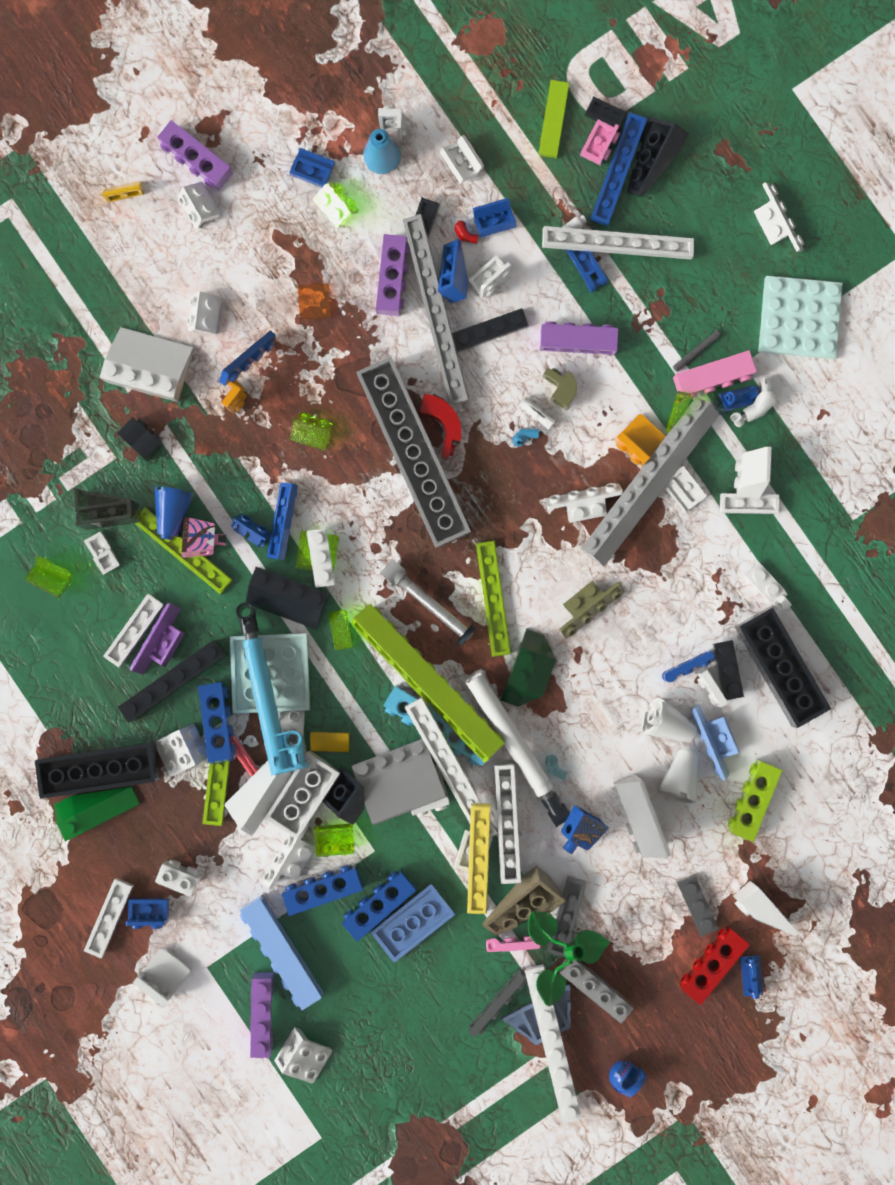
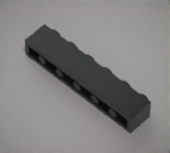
[118,640,228,723]

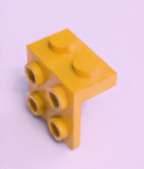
[614,414,666,466]

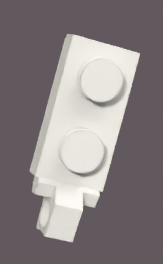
[744,562,792,610]

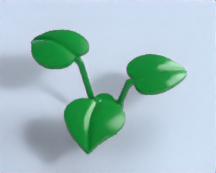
[528,911,609,1006]

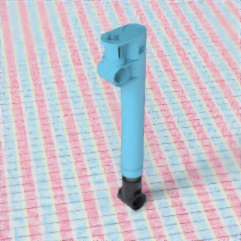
[236,603,310,776]

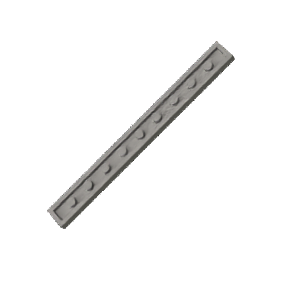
[403,214,469,406]

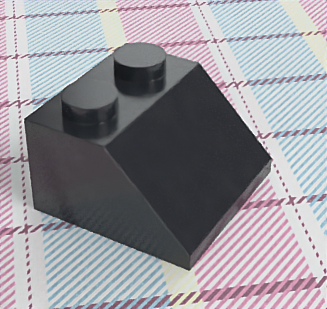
[322,766,365,825]

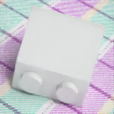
[734,446,771,499]

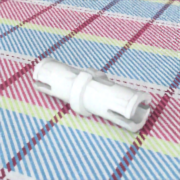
[519,396,556,430]

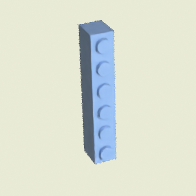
[240,894,324,1010]

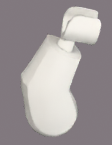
[730,377,776,427]

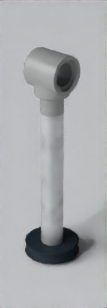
[380,559,478,647]

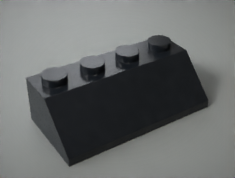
[245,567,330,630]

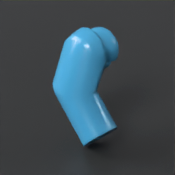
[513,428,539,447]

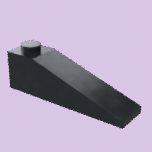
[627,117,689,197]

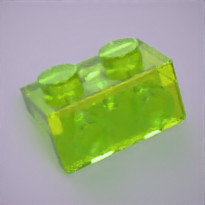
[313,182,359,228]
[289,413,334,451]
[25,556,72,599]
[314,823,355,857]

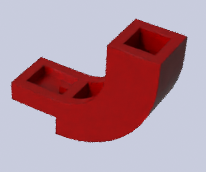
[420,394,461,461]

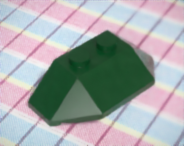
[500,629,556,707]

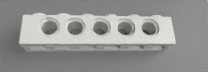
[494,763,521,884]

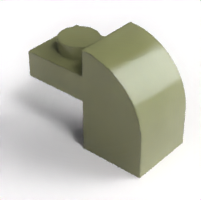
[542,367,577,410]

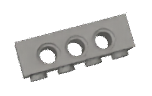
[559,958,634,1024]

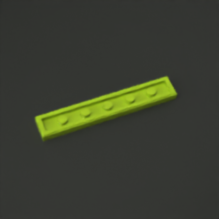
[133,507,233,594]
[476,541,511,657]

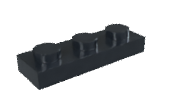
[713,640,744,700]

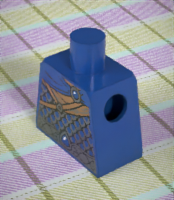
[561,805,609,854]

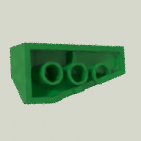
[54,786,141,842]

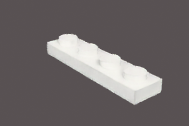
[103,594,165,667]
[84,878,134,959]

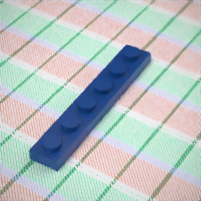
[590,112,647,226]

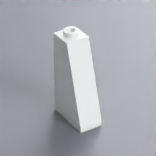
[224,761,293,836]

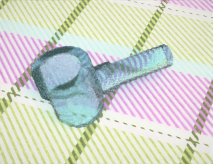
[707,392,727,415]

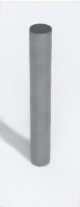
[672,330,721,372]

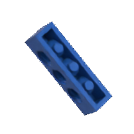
[198,682,236,764]
[282,864,364,916]
[342,869,417,942]

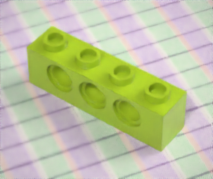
[727,759,782,842]

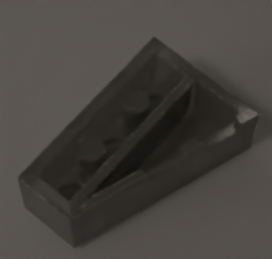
[74,488,141,530]

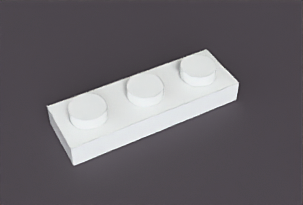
[720,493,779,514]
[307,528,335,588]

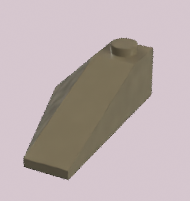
[483,865,566,936]

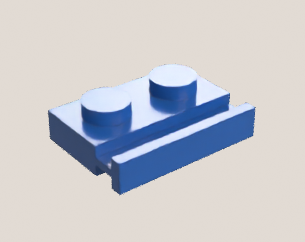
[289,148,335,189]

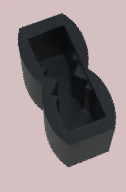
[117,417,163,461]

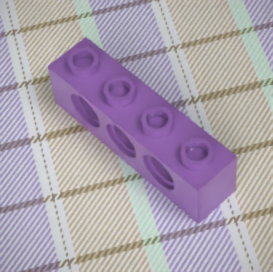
[157,120,233,191]
[376,234,410,316]

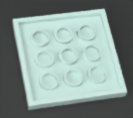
[758,276,842,359]
[230,633,310,714]

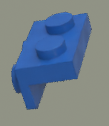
[472,198,517,238]
[126,898,169,929]

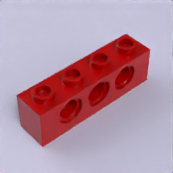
[679,925,750,1005]

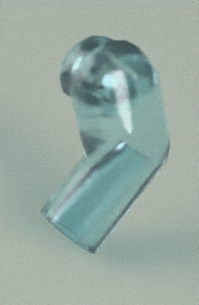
[545,754,568,780]

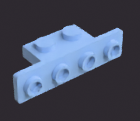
[692,704,740,781]

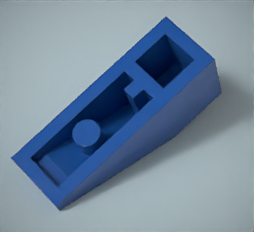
[438,239,468,304]

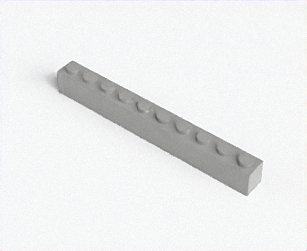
[581,396,719,567]

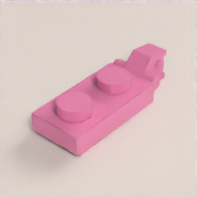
[486,935,541,952]

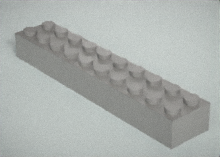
[356,357,471,549]

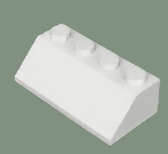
[265,750,340,839]

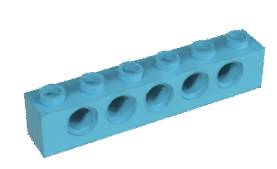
[383,685,484,766]

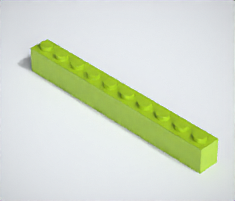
[351,604,505,763]

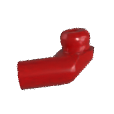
[454,220,479,244]

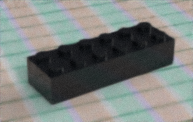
[734,607,831,728]
[34,741,161,799]

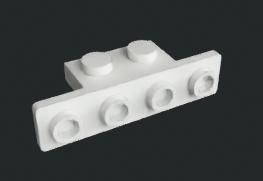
[754,182,804,252]
[545,483,623,523]
[262,822,316,890]

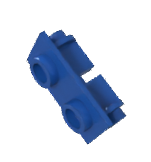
[719,386,760,411]
[231,514,271,547]
[740,955,763,999]

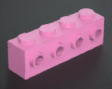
[673,350,756,400]

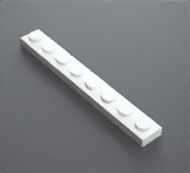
[542,226,694,259]
[405,697,498,837]
[524,964,582,1124]

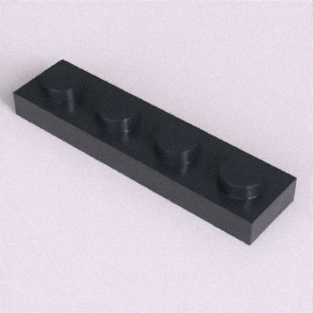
[452,308,529,353]

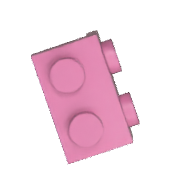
[580,120,620,165]

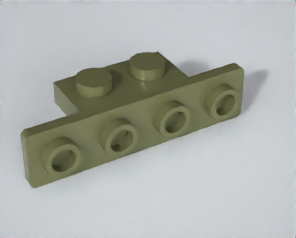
[559,580,625,639]

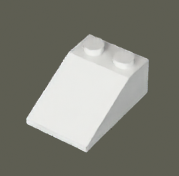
[733,881,799,936]

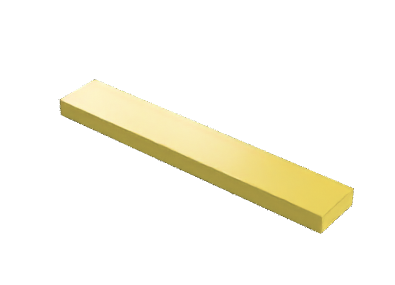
[467,803,491,914]

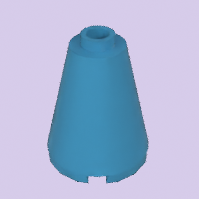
[363,129,401,174]

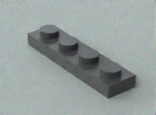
[547,876,587,958]
[468,968,526,1038]

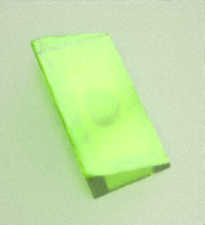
[666,391,691,433]
[328,609,354,650]

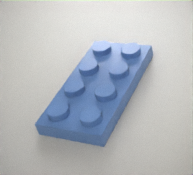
[370,883,455,963]

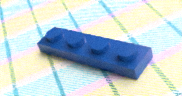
[219,330,276,386]
[267,483,298,560]

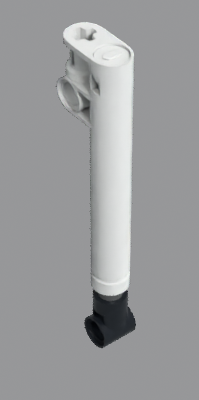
[464,670,570,828]

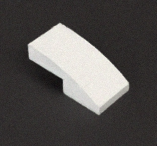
[84,531,120,575]

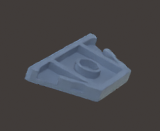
[502,983,571,1045]

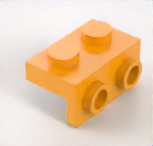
[221,381,247,414]

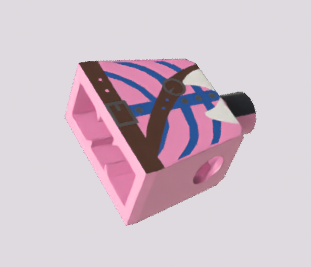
[182,517,226,558]

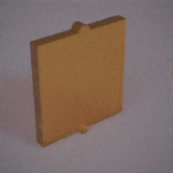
[297,283,331,320]

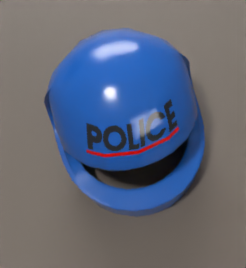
[609,1060,647,1097]

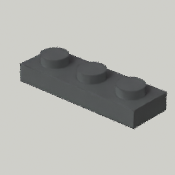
[677,874,719,937]

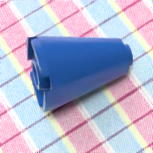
[155,486,194,540]

